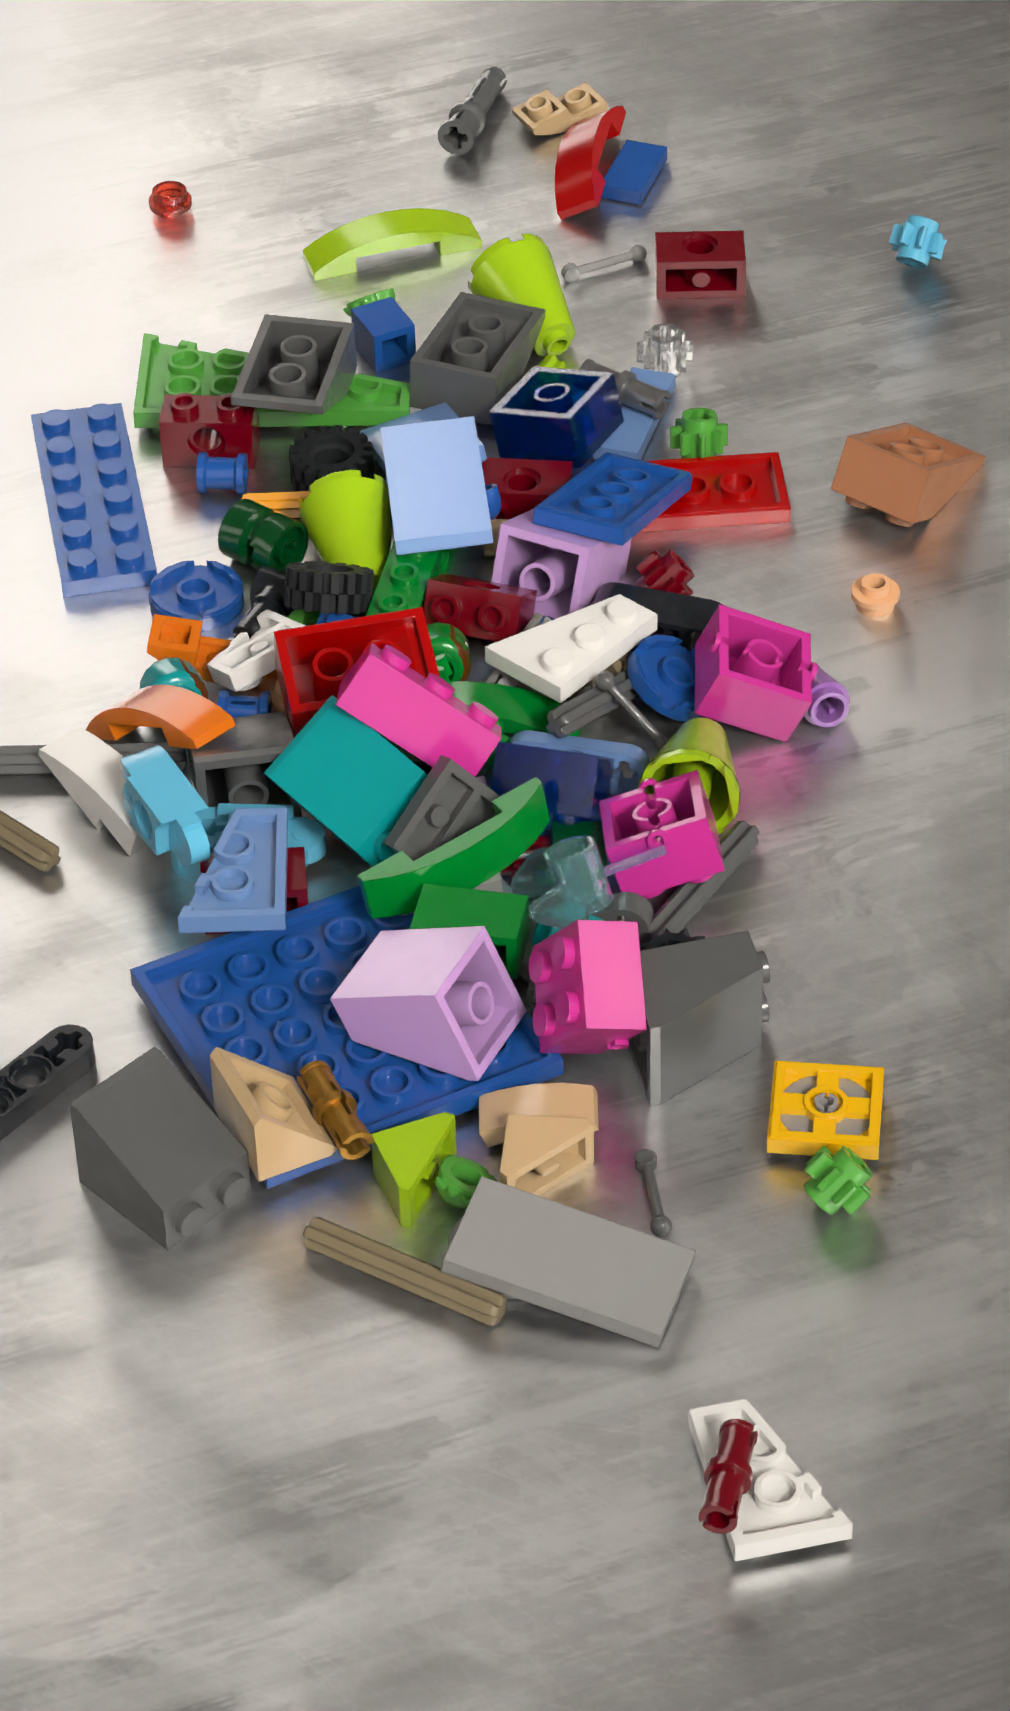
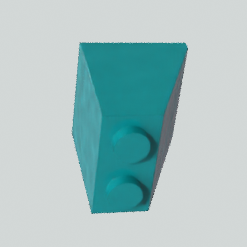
[264,695,427,867]

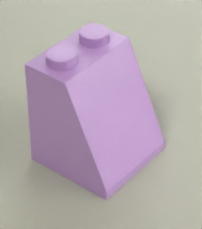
[491,509,632,619]
[330,926,527,1081]

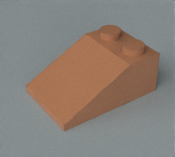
[831,423,986,527]

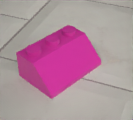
[336,643,502,777]

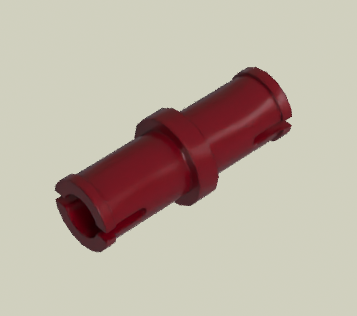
[698,1419,758,1534]

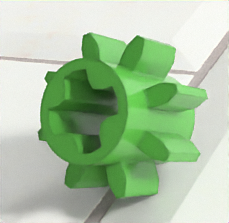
[670,408,728,458]
[803,1146,873,1215]

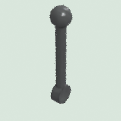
[596,671,669,751]
[635,1149,672,1237]

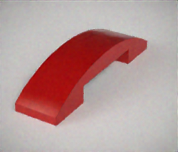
[555,105,626,220]

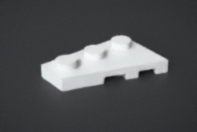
[485,594,657,703]
[689,1398,853,1561]

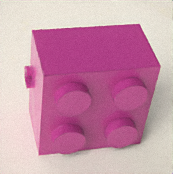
[695,604,818,743]
[599,770,725,899]
[529,920,647,1054]

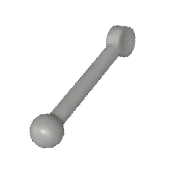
[561,245,647,282]

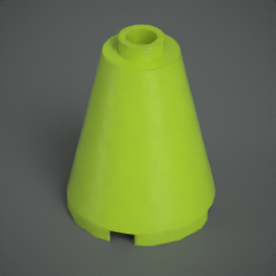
[468,233,575,357]
[298,470,392,598]
[638,718,741,835]

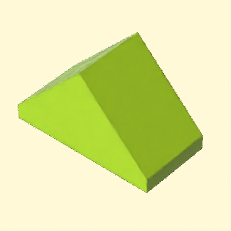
[371,1112,457,1229]

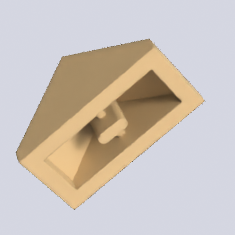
[500,1114,594,1196]

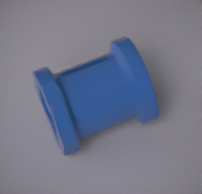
[196,452,248,495]
[217,690,272,718]

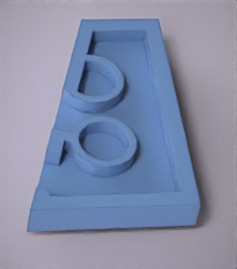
[178,807,288,933]

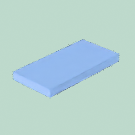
[380,416,493,555]

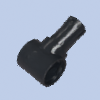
[233,565,295,638]

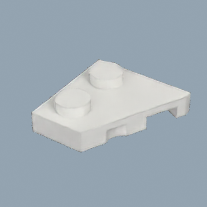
[207,609,306,692]

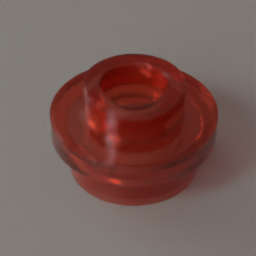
[148,181,192,219]

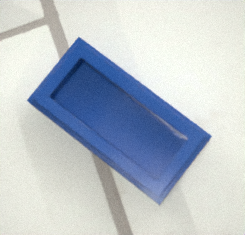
[601,140,667,205]

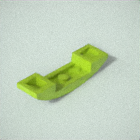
[302,208,482,281]

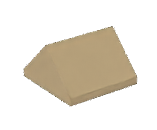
[209,1047,338,1182]

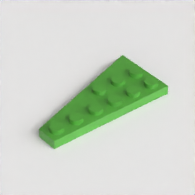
[133,333,411,430]

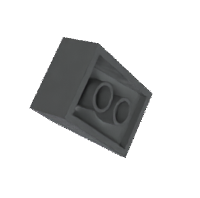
[410,292,545,426]
[231,314,357,414]

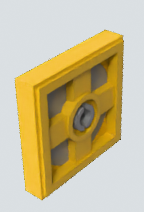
[767,1061,884,1160]

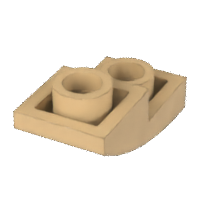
[512,82,609,135]
[479,1083,599,1148]

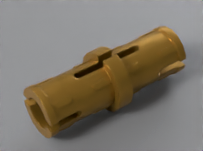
[297,1060,374,1160]

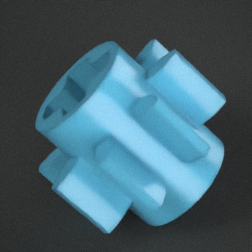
[888,215,947,269]

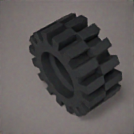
[289,425,374,491]
[284,561,374,614]

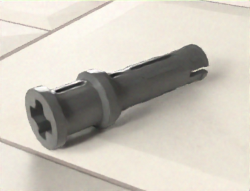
[438,66,507,155]

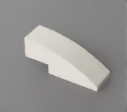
[38,727,148,857]

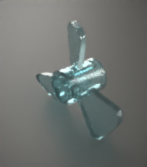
[510,835,668,929]

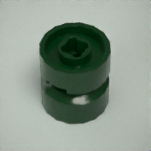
[218,498,309,571]

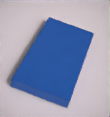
[533,452,693,546]

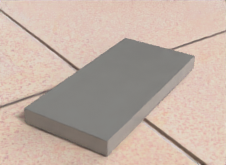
[441,1176,696,1348]

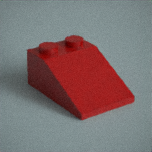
[274,607,440,738]

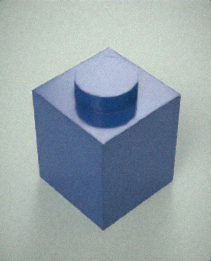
[351,297,416,374]

